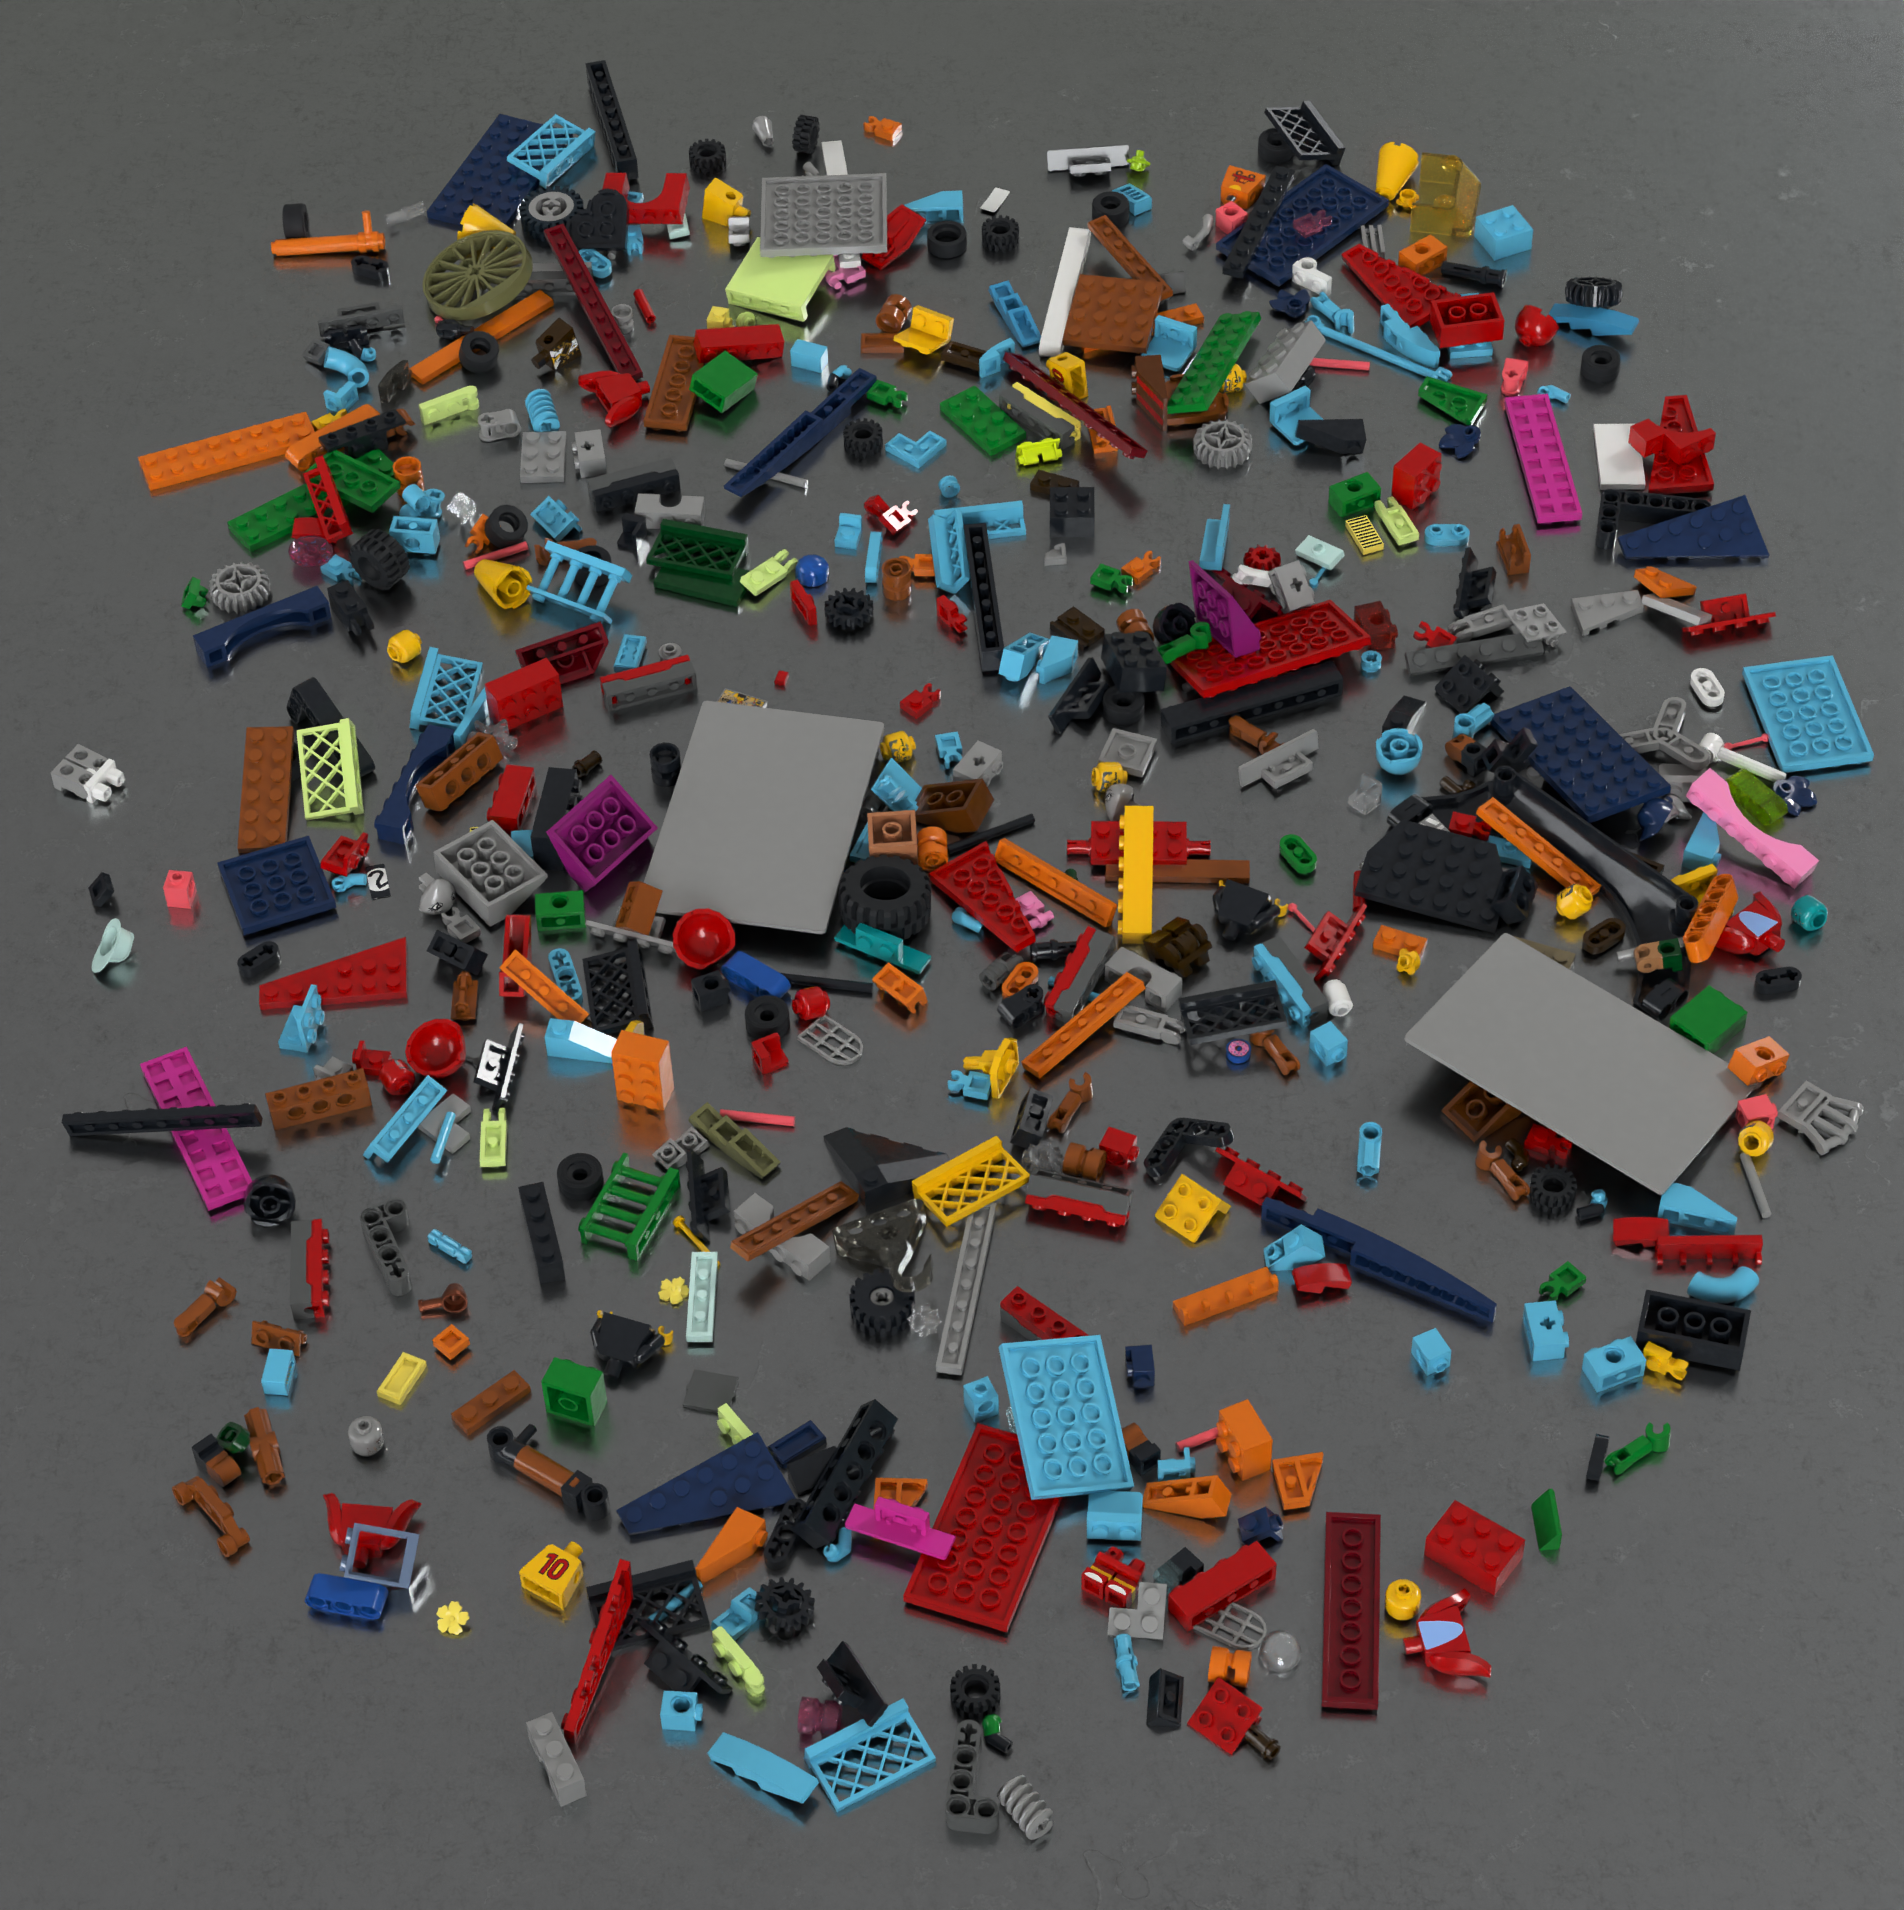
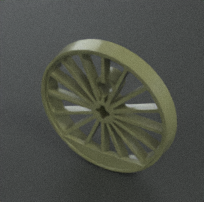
[423,230,533,321]

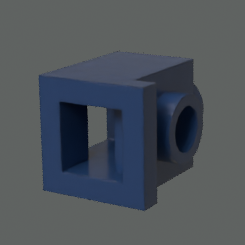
[1125,1345,1155,1388]

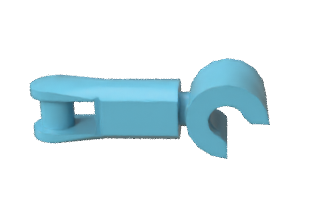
[1310,292,1355,334]

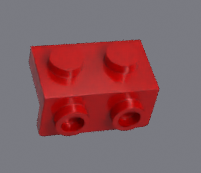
[320,832,370,877]

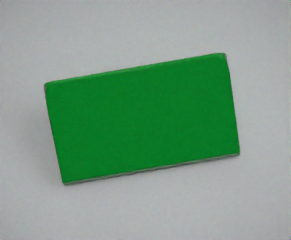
[1531,1489,1562,1551]

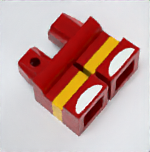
[1081,1546,1146,1609]

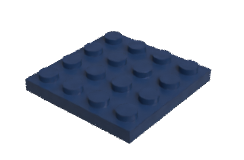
[217,836,336,935]

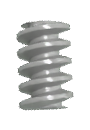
[997,1775,1053,1840]

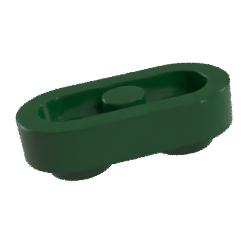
[216,1422,250,1453]

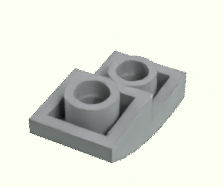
[652,1126,710,1171]

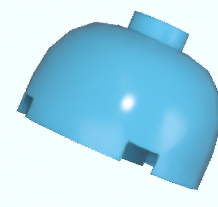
[1376,728,1423,775]

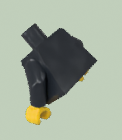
[1212,879,1288,941]
[590,1310,673,1379]

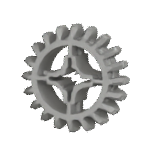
[1193,419,1252,469]
[209,561,271,614]

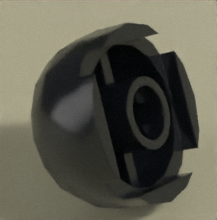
[1152,603,1196,645]
[244,1174,296,1226]

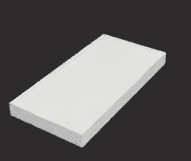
[1593,424,1646,490]

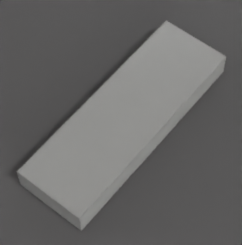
[1641,593,1712,625]

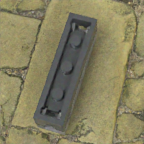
[506,262,593,296]

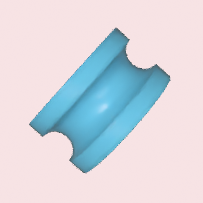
[938,475,960,498]
[1361,650,1382,672]

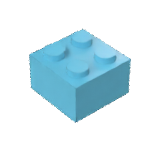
[1474,205,1533,261]

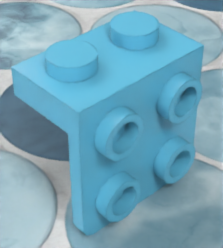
[1141,315,1197,372]
[1269,385,1324,445]
[1087,1491,1143,1541]

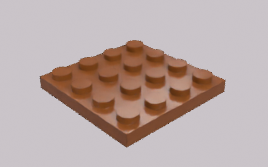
[1062,274,1164,354]

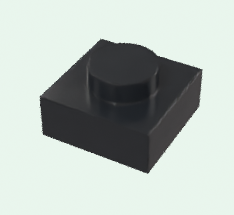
[88,872,115,907]

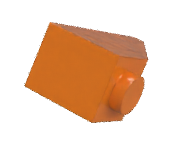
[1142,1475,1232,1519]
[695,1507,768,1585]

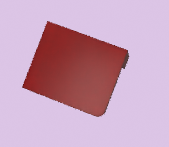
[751,1032,789,1075]

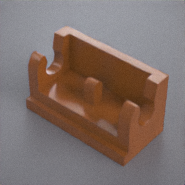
[1496,524,1531,576]
[615,881,663,936]

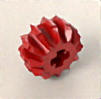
[1243,544,1281,571]

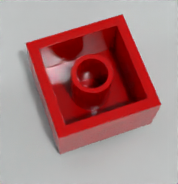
[1391,442,1442,510]

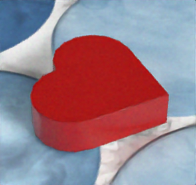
[864,494,890,518]

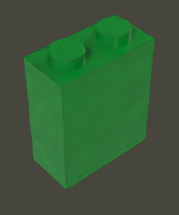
[689,351,758,413]
[1669,985,1748,1054]

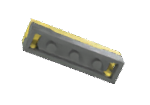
[999,382,1081,451]

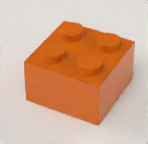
[1216,1399,1273,1481]

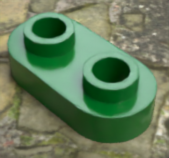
[1279,834,1317,874]

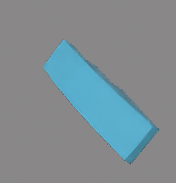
[707,1732,819,1803]

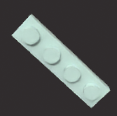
[686,1252,718,1342]

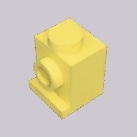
[707,306,734,329]

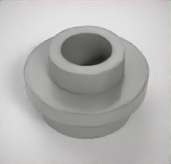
[659,643,682,661]

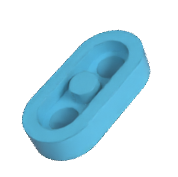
[579,249,612,278]
[1424,524,1470,546]

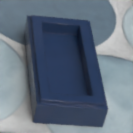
[767,1420,827,1469]

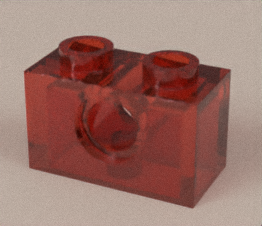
[1354,601,1398,652]

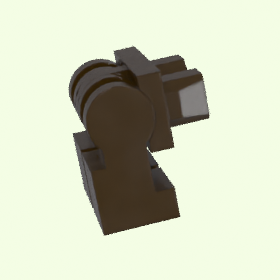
[1143,917,1212,978]

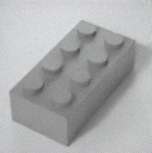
[1245,320,1326,404]

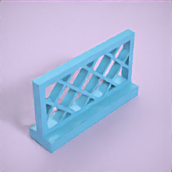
[507,114,596,189]
[410,647,483,731]
[804,1698,936,1812]

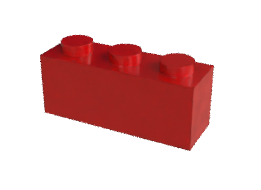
[487,764,536,834]

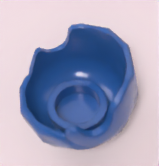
[795,554,829,587]

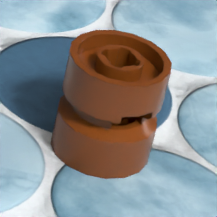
[876,294,912,333]
[881,558,912,601]
[1116,609,1154,641]
[1062,1142,1107,1182]

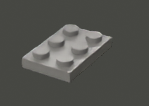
[520,431,567,483]

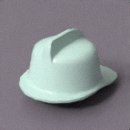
[92,918,134,973]

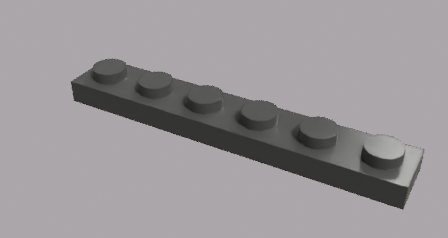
[1404,633,1544,676]

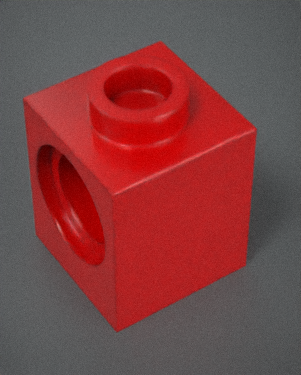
[1099,1127,1140,1170]

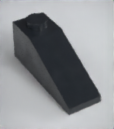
[1295,419,1366,454]
[1382,696,1426,734]

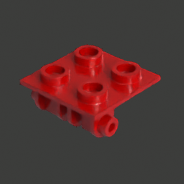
[1187,1677,1264,1755]

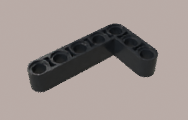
[1595,489,1711,549]
[286,677,375,778]

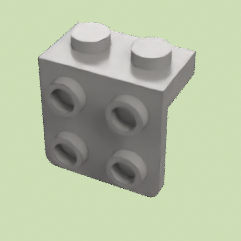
[1658,764,1706,802]

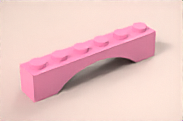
[1686,768,1819,889]

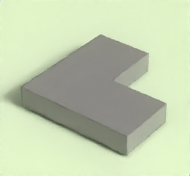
[418,1094,471,1154]

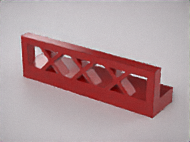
[303,455,353,544]

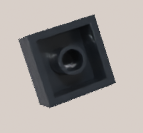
[1050,487,1095,537]

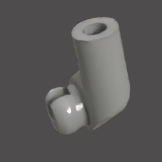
[802,162,820,176]

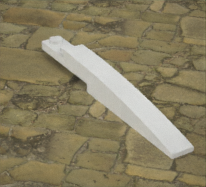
[821,140,861,269]

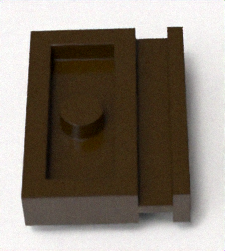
[1050,606,1105,652]

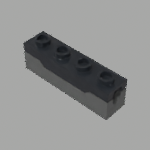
[587,457,681,512]

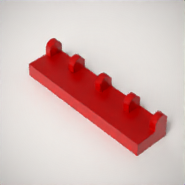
[1655,1235,1763,1266]

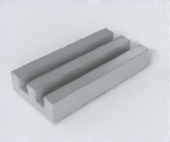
[1360,225,1385,258]

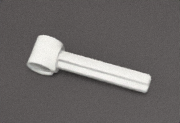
[1699,733,1786,782]

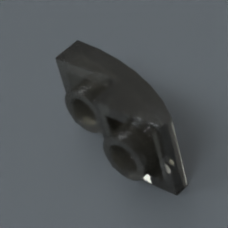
[378,360,412,404]

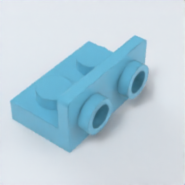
[530,496,582,542]

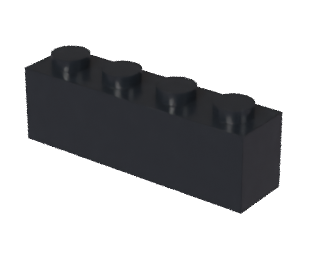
[518,1182,565,1285]

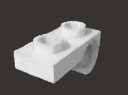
[1292,257,1332,296]

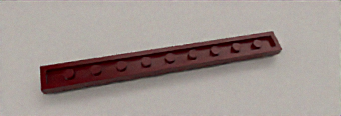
[544,223,643,380]
[1003,352,1148,459]

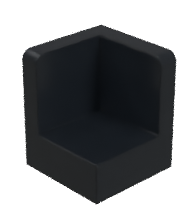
[617,513,647,551]

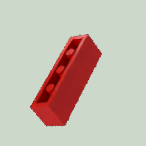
[693,324,785,363]
[1168,1541,1277,1632]

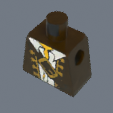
[531,318,582,370]

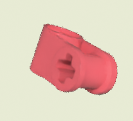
[1501,358,1528,397]

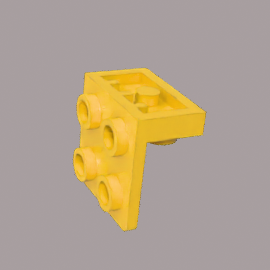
[893,305,954,354]
[1155,1174,1231,1243]

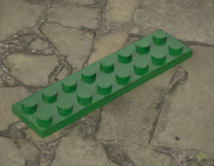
[1167,311,1261,414]
[227,449,395,553]

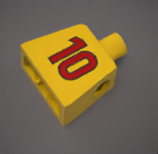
[1046,352,1088,399]
[519,1541,583,1610]

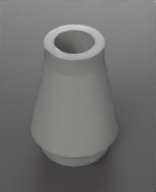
[752,116,774,146]

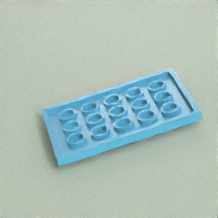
[1742,655,1874,773]
[998,1335,1134,1500]

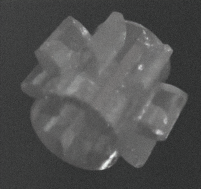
[907,1304,941,1337]

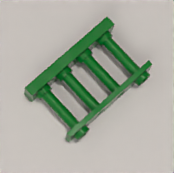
[578,1152,681,1261]

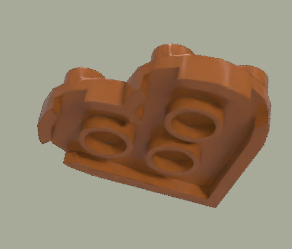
[1165,374,1229,426]

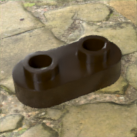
[1582,918,1626,954]

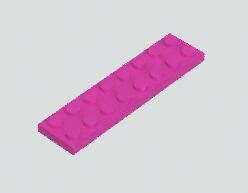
[1504,394,1582,523]
[140,1047,252,1211]

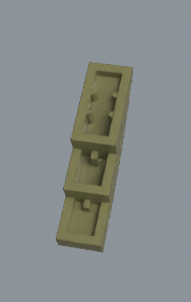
[688,1102,781,1179]

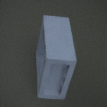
[339,1523,419,1589]

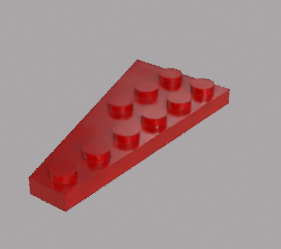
[1648,395,1714,495]
[929,841,1036,953]
[259,937,407,1010]

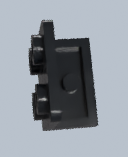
[1435,655,1504,714]

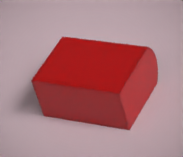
[774,670,789,686]

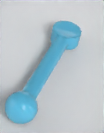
[1309,567,1326,588]

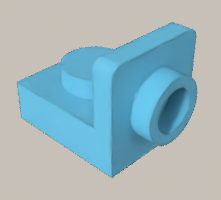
[323,381,359,412]
[834,513,862,550]
[1157,1447,1196,1482]

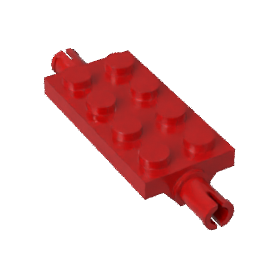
[1067,821,1211,865]

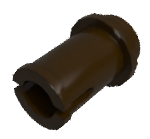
[572,750,603,777]
[1244,1725,1281,1760]

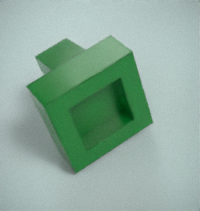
[181,577,208,609]

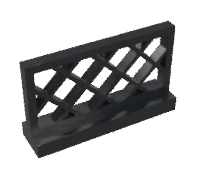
[1264,101,1345,165]
[582,939,654,1034]
[1178,980,1288,1045]
[586,1559,710,1651]

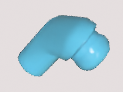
[1537,385,1571,403]
[331,873,367,892]

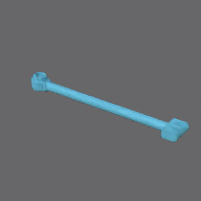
[1305,315,1453,382]

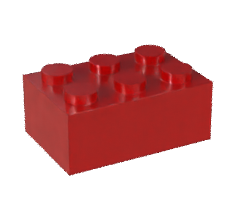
[1430,292,1505,348]
[485,658,563,733]
[1424,1500,1525,1596]

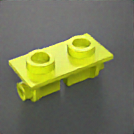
[1015,438,1062,466]

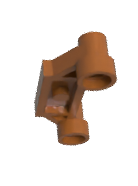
[172,1476,250,1557]

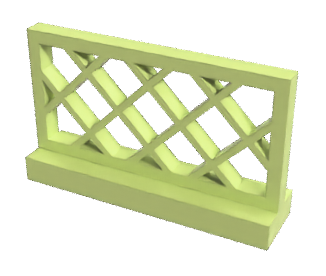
[296,718,364,820]

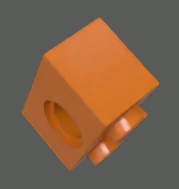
[1398,234,1448,276]
[1727,1036,1790,1086]

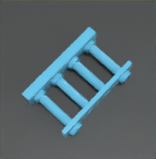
[526,540,633,624]

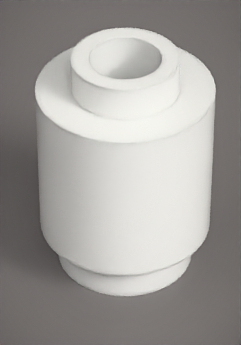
[1322,979,1353,1017]

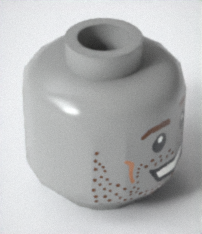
[348,1416,384,1456]

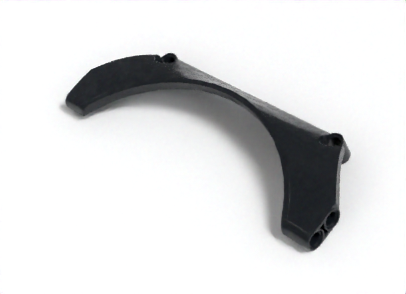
[1387,766,1698,1021]

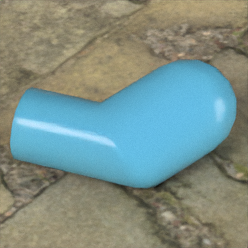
[951,907,983,933]
[823,1527,852,1562]

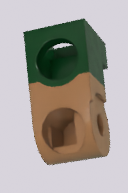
[1634,938,1683,973]

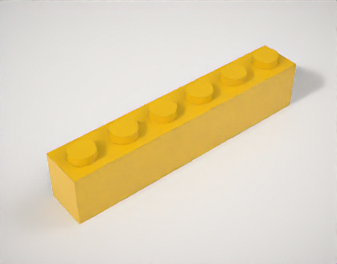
[1118,806,1154,944]

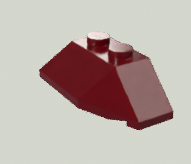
[515,621,609,685]

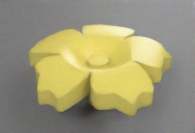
[658,1277,689,1304]
[436,1601,470,1635]

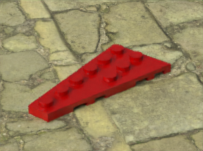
[1341,244,1461,328]
[561,1559,633,1744]

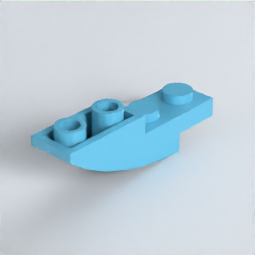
[1380,304,1440,369]

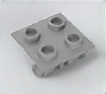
[1505,603,1567,647]

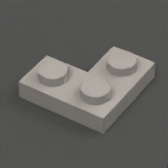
[1108,1582,1167,1641]

